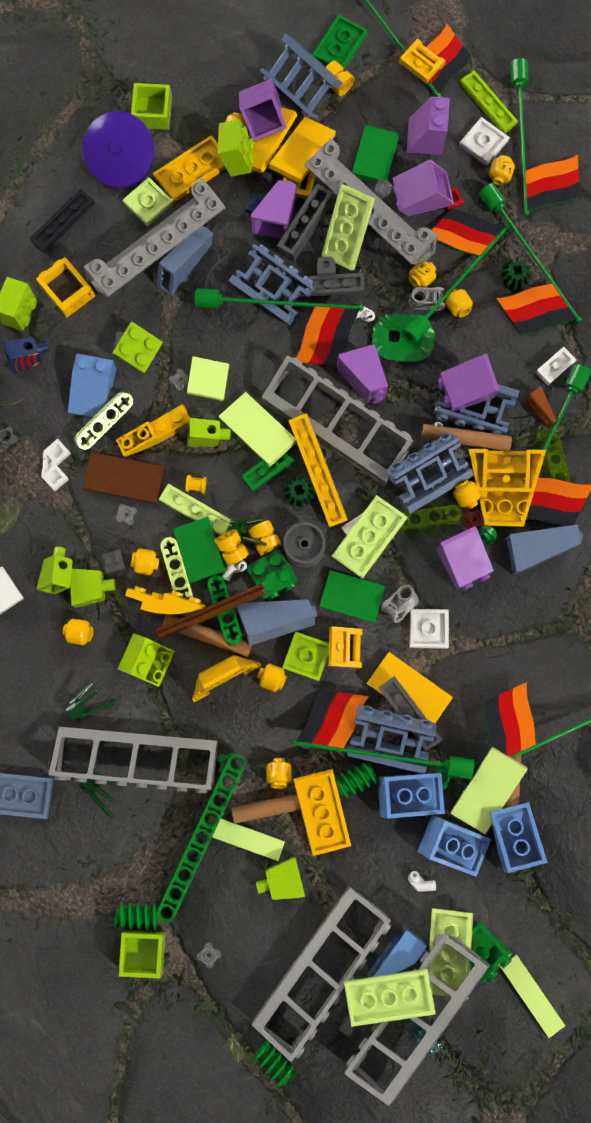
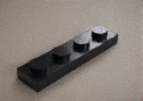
[30,189,95,252]

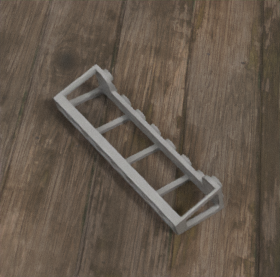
[304,138,437,265]
[84,178,226,297]
[262,355,413,486]
[49,727,218,793]
[252,885,391,1062]
[344,932,490,1106]

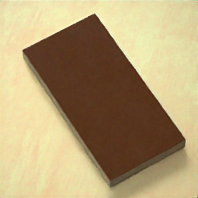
[83,452,165,504]

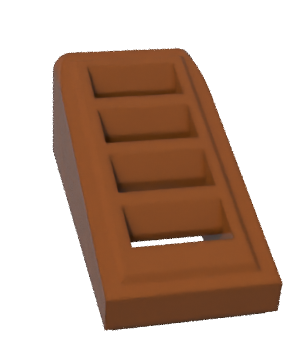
[526,386,556,428]

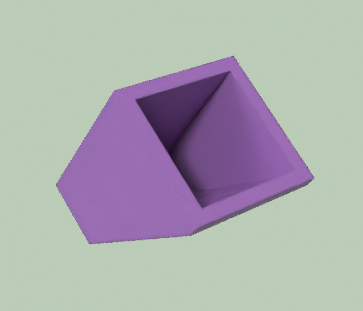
[239,78,287,141]
[406,97,450,155]
[392,159,454,217]
[251,180,296,240]
[337,344,388,404]
[437,354,499,411]
[436,526,494,591]

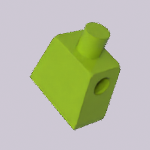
[187,418,231,447]
[37,547,73,594]
[70,569,116,608]
[256,857,305,900]

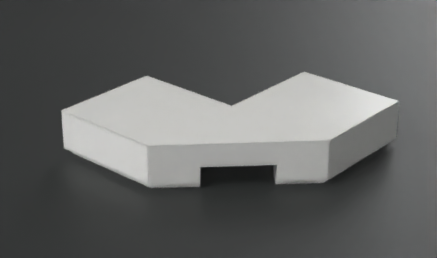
[41,439,71,491]

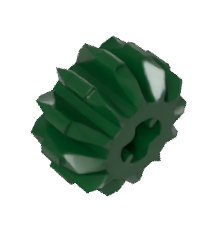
[500,258,532,290]
[283,476,315,508]

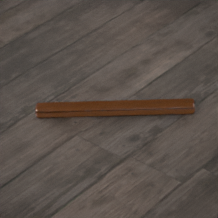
[156,584,266,639]

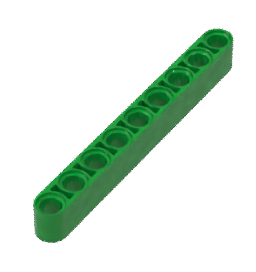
[157,753,246,923]

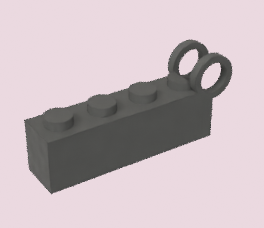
[277,184,337,262]

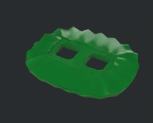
[372,313,434,362]

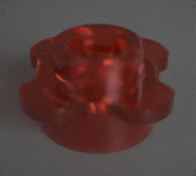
[464,509,485,529]

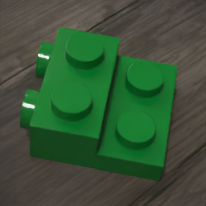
[246,548,298,601]
[470,922,513,984]

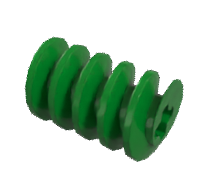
[334,762,378,799]
[115,902,158,931]
[254,1040,298,1088]

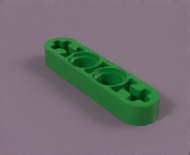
[208,575,242,646]

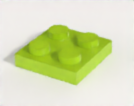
[111,321,163,374]
[282,631,329,681]

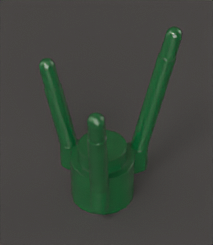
[228,515,268,546]
[65,682,117,720]
[81,773,124,819]

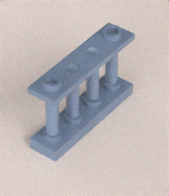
[260,33,343,119]

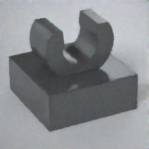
[102,550,126,574]

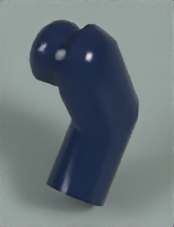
[245,194,267,215]

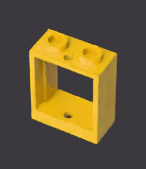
[36,257,95,318]

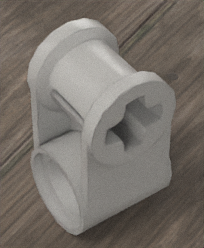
[409,287,445,311]
[381,585,419,623]

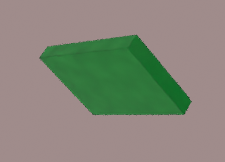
[312,14,369,71]
[352,125,400,184]
[173,517,226,583]
[319,570,385,624]

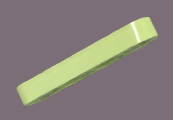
[74,392,133,449]
[161,537,194,598]

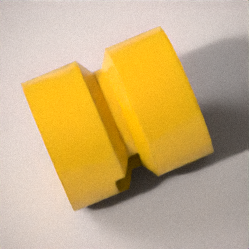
[321,60,355,96]
[248,520,282,556]
[214,529,249,565]

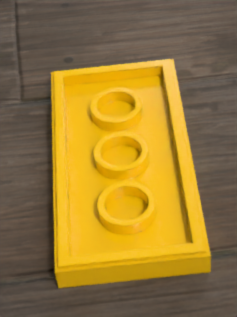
[248,108,297,173]
[269,117,336,183]
[153,135,226,203]
[366,652,453,723]
[293,769,351,856]

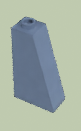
[157,226,213,296]
[506,525,583,575]
[236,600,317,646]

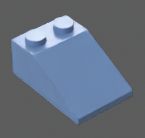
[68,354,117,418]
[377,773,445,819]
[490,802,548,874]
[417,815,491,877]
[367,925,427,977]

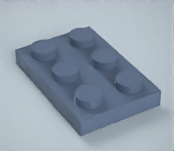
[0,773,54,819]

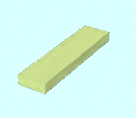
[158,484,231,536]
[203,814,285,861]
[500,954,565,1038]

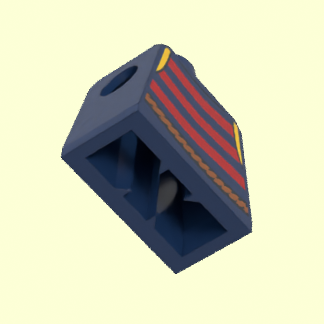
[3,336,50,374]

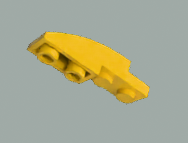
[116,404,190,457]
[125,586,206,614]

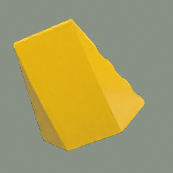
[469,449,546,527]
[192,655,262,703]

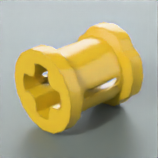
[185,475,207,494]

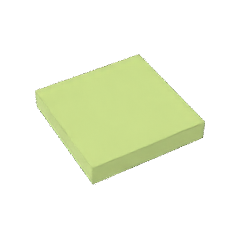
[122,177,174,227]
[186,357,229,401]

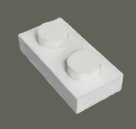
[535,347,576,385]

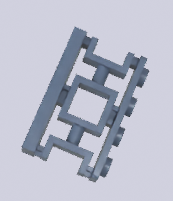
[229,244,316,326]
[433,369,519,435]
[386,433,474,514]
[347,706,436,774]

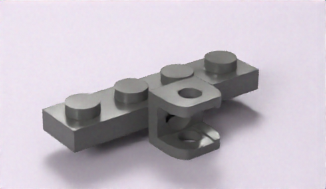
[290,257,365,297]
[379,675,442,752]

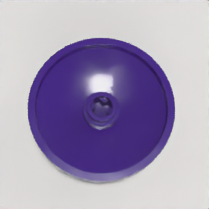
[83,111,155,188]

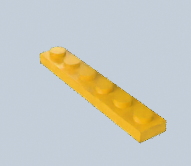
[289,413,348,527]

